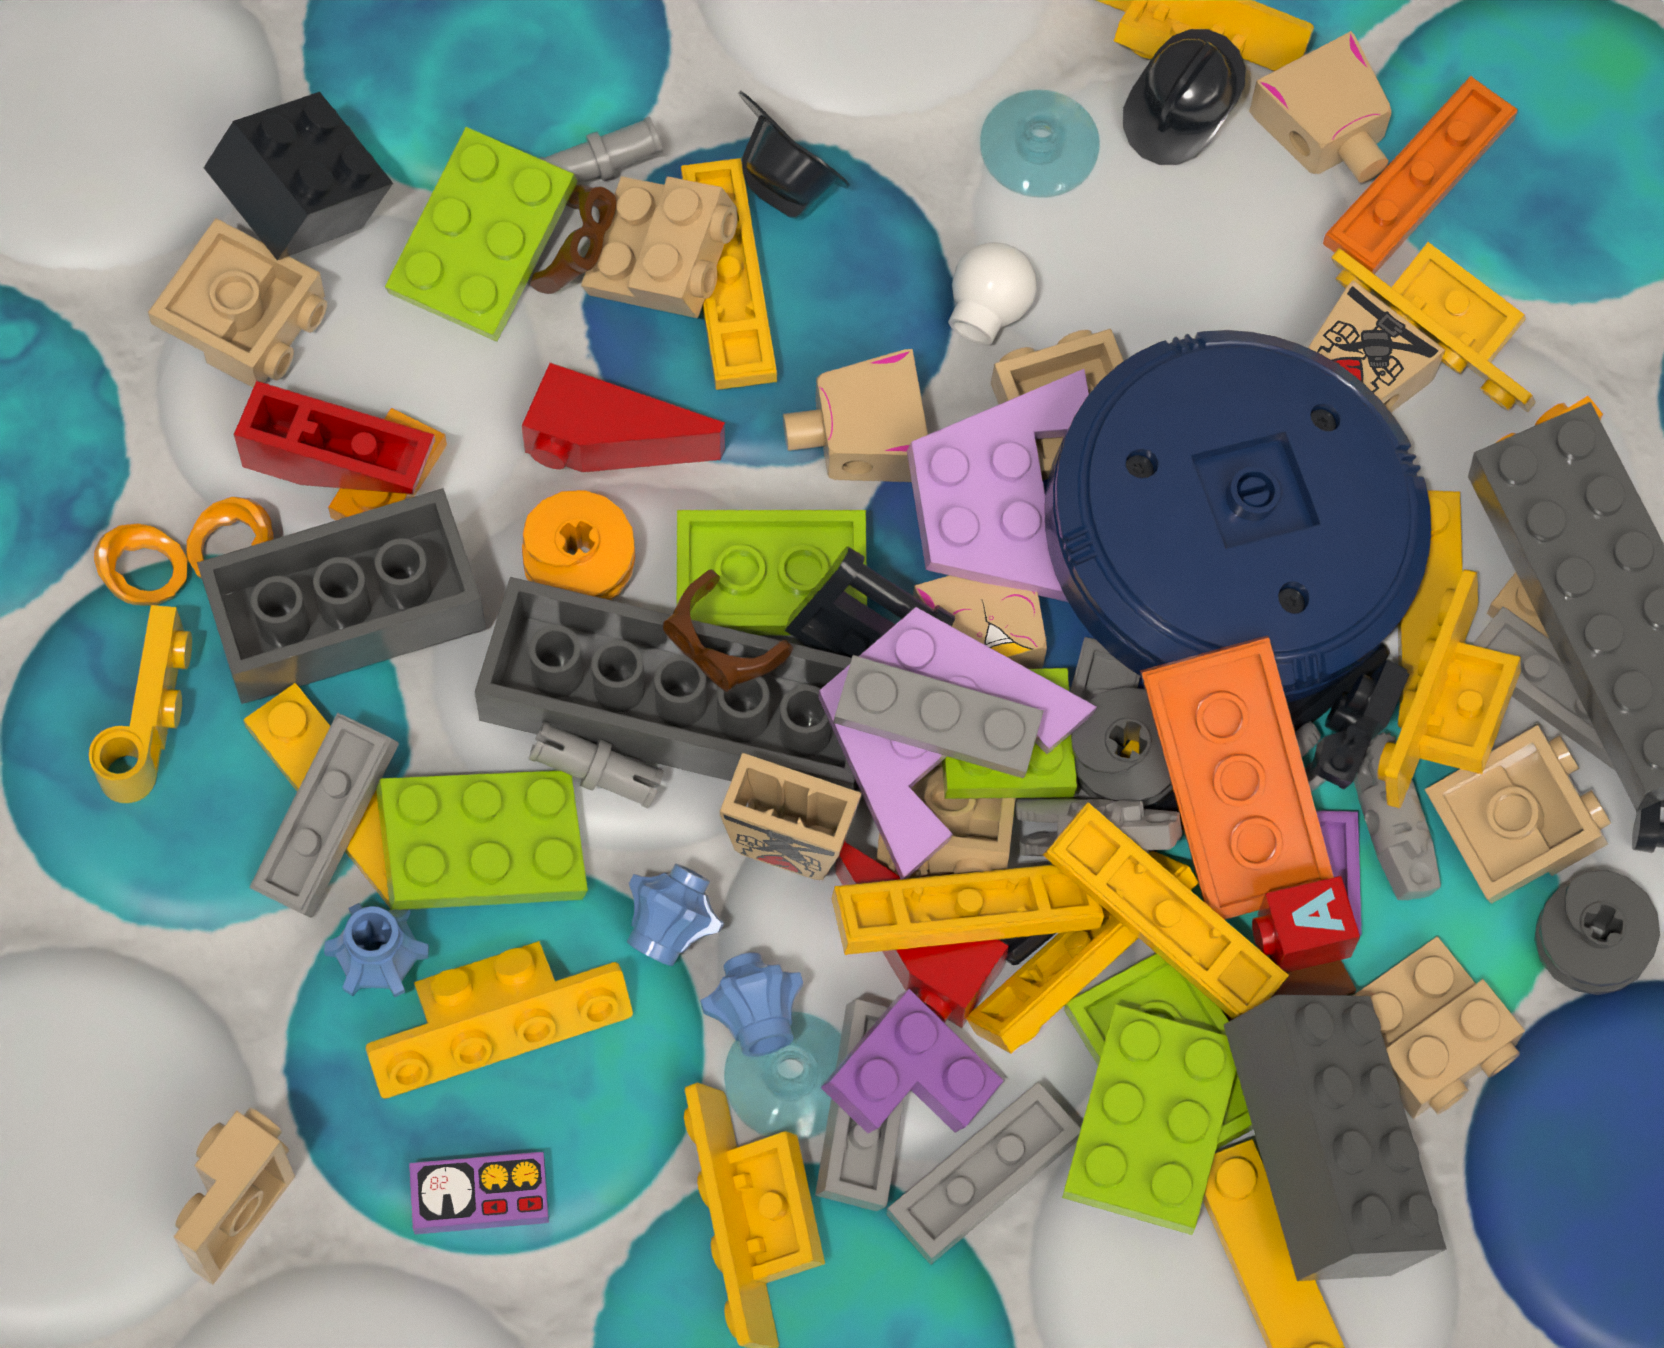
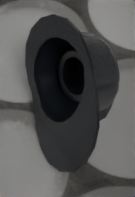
[1123,29,1246,165]
[738,90,850,219]

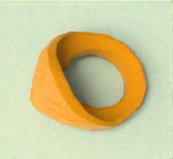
[187,497,274,578]
[94,523,187,606]

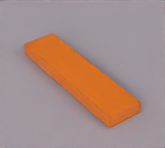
[1323,76,1518,275]

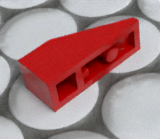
[522,363,725,472]
[233,381,435,494]
[835,841,1008,1028]

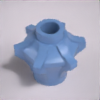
[627,863,724,966]
[324,903,429,997]
[700,953,803,1057]

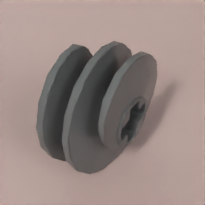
[1071,687,1172,808]
[1534,870,1660,995]

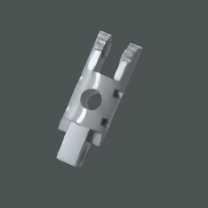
[1353,732,1441,900]
[1015,798,1182,856]

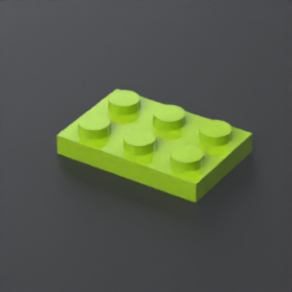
[385,127,578,342]
[676,510,867,636]
[376,771,588,910]
[1064,953,1253,1150]
[1062,1004,1236,1235]

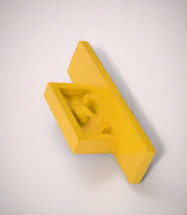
[1096,0,1314,71]
[1331,242,1536,412]
[1377,569,1521,808]
[365,941,633,1099]
[684,1082,825,1348]

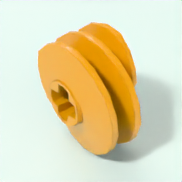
[522,490,636,600]

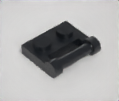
[784,546,955,658]

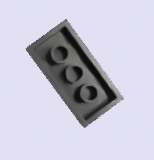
[197,488,486,704]
[1224,995,1447,1281]

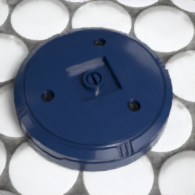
[1044,330,1431,702]

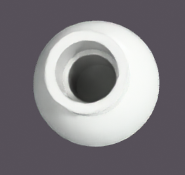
[948,242,1037,345]

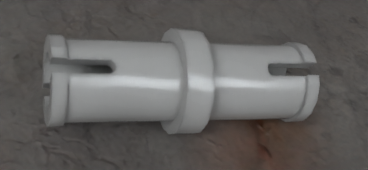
[539,117,663,184]
[528,721,664,808]

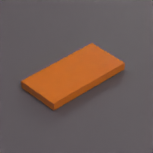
[1140,635,1334,920]

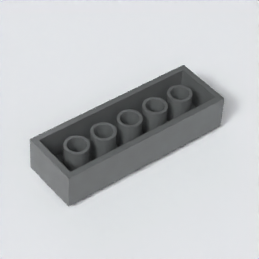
[1468,402,1664,812]
[475,577,858,791]

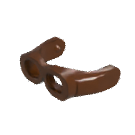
[530,184,616,294]
[663,569,793,692]

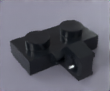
[1310,660,1409,789]

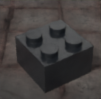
[203,92,393,261]

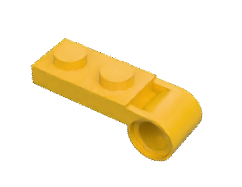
[89,605,192,803]

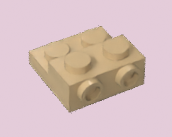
[581,176,737,318]
[148,218,327,387]
[990,329,1123,481]
[1425,725,1611,904]
[876,761,1015,879]
[1353,936,1525,1119]
[173,1108,295,1285]

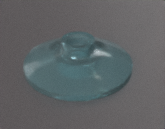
[980,90,1100,197]
[724,1012,841,1141]

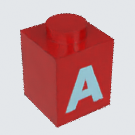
[1252,876,1360,973]

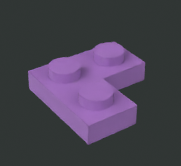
[820,989,1004,1134]

